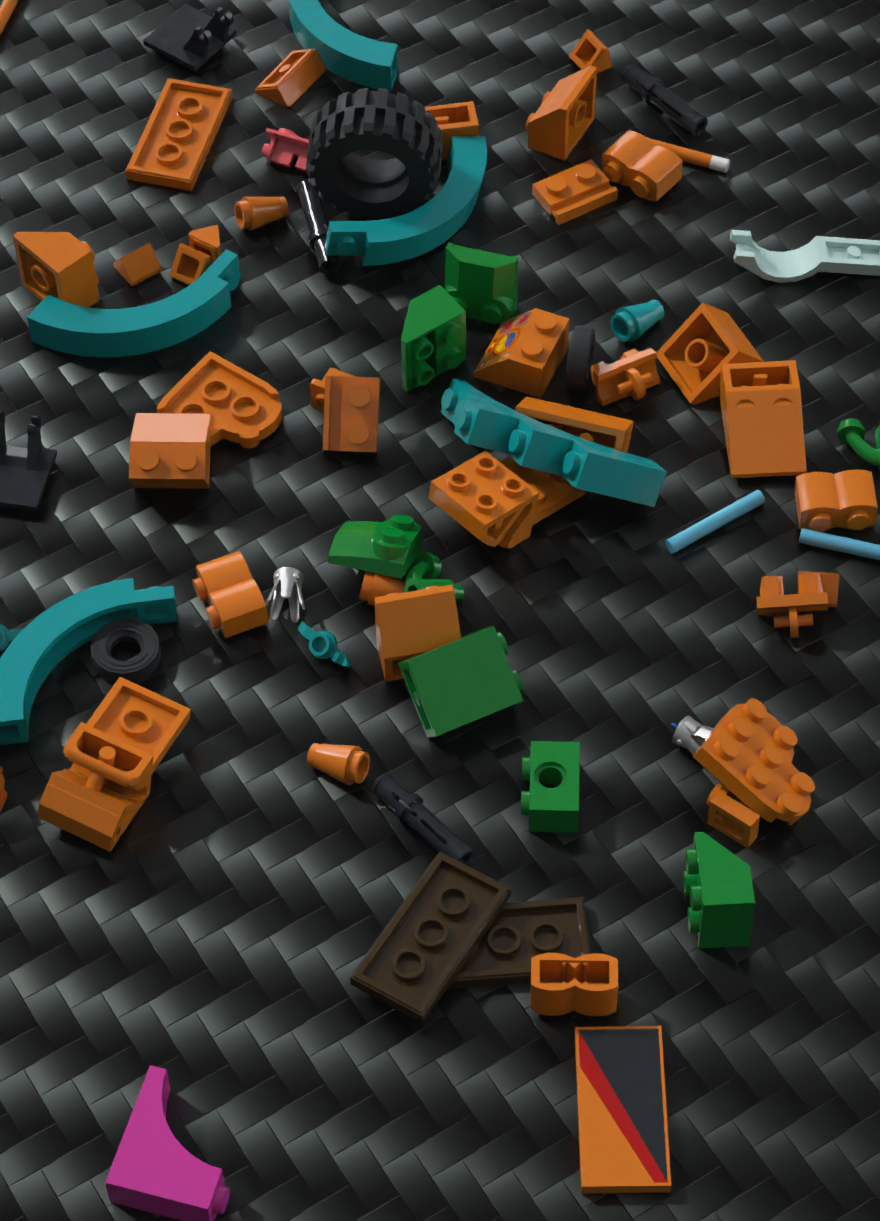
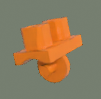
[590,348,660,406]
[756,573,828,638]

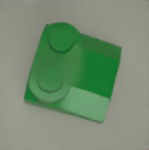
[445,242,518,324]
[327,515,423,579]

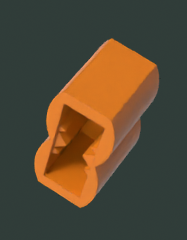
[602,131,682,201]
[795,470,878,532]
[192,551,269,638]
[531,953,618,1016]

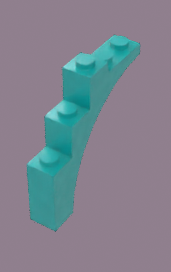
[441,378,667,507]

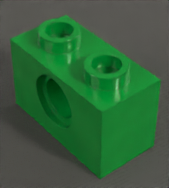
[521,741,580,833]

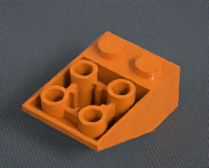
[719,360,807,479]

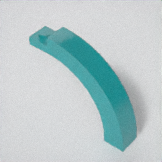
[288,0,398,92]
[325,136,487,266]
[27,249,241,358]
[0,578,178,745]

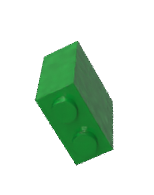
[398,626,523,738]

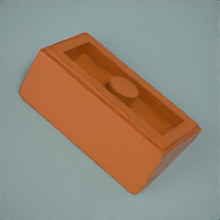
[255,49,326,107]

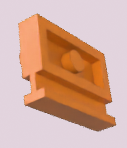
[532,159,618,225]
[323,376,380,452]

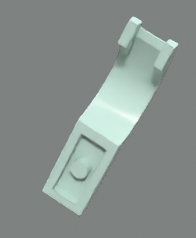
[730,230,880,283]

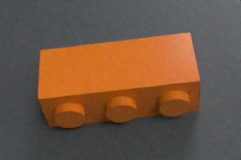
[515,396,634,453]

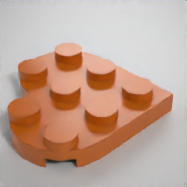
[157,351,283,448]
[693,698,815,825]

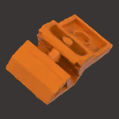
[428,450,585,549]
[38,677,191,852]

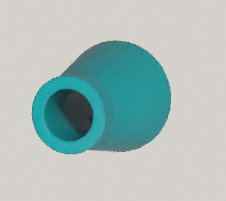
[610,299,664,342]

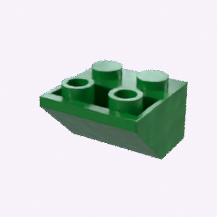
[401,285,466,392]
[683,832,755,949]

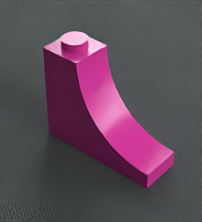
[105,1065,230,1221]

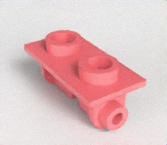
[262,128,309,172]

